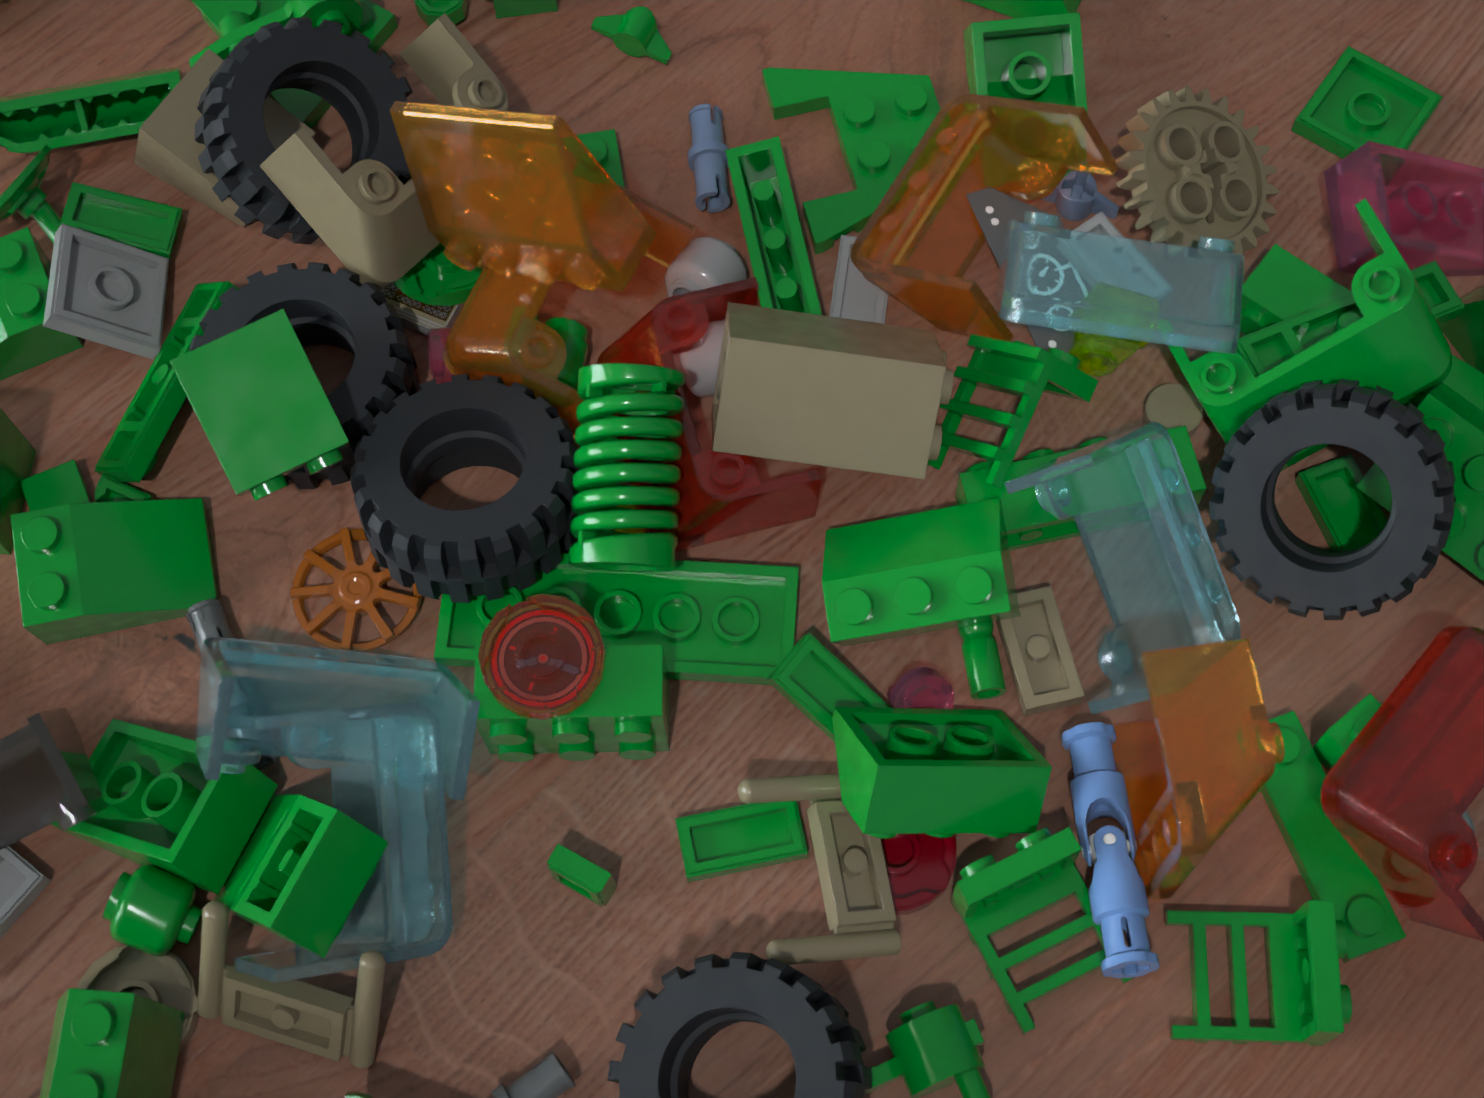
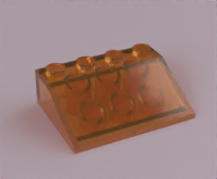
[390,101,657,292]

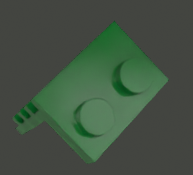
[927,334,1098,488]
[950,827,1135,1035]
[1165,900,1352,1046]

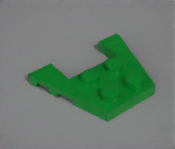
[762,67,959,255]

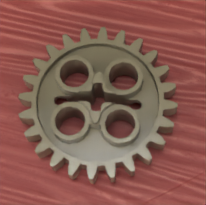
[1115,86,1279,268]

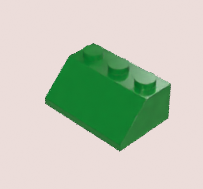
[822,498,1021,646]
[832,707,1052,838]

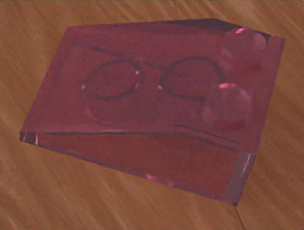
[1324,141,1484,277]

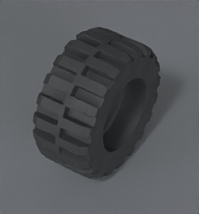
[195,17,422,244]
[189,262,419,489]
[351,374,580,603]
[1209,379,1456,620]
[607,952,872,1098]

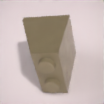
[134,48,316,228]

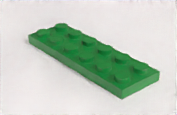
[434,553,799,685]

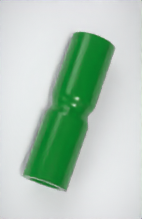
[957,621,1006,700]

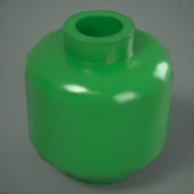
[102,864,203,957]

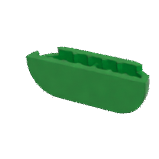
[0,68,182,153]

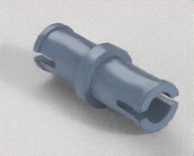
[687,104,730,213]

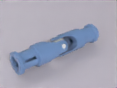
[1061,722,1160,979]

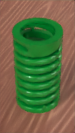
[568,363,685,572]

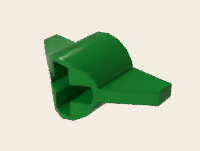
[591,6,672,65]

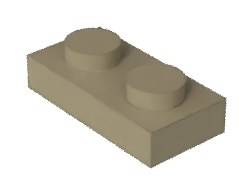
[996,586,1085,716]

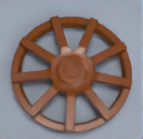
[290,527,423,653]

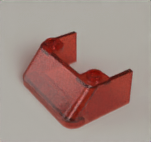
[597,277,822,552]
[1321,625,1484,942]

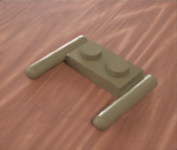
[738,774,901,965]
[197,901,386,1068]

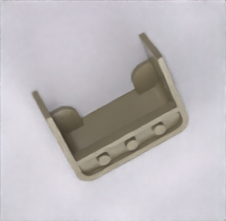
[259,13,512,289]

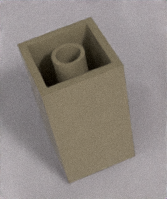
[711,302,954,479]

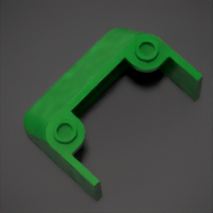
[1154,198,1453,472]

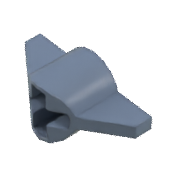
[1031,169,1119,221]

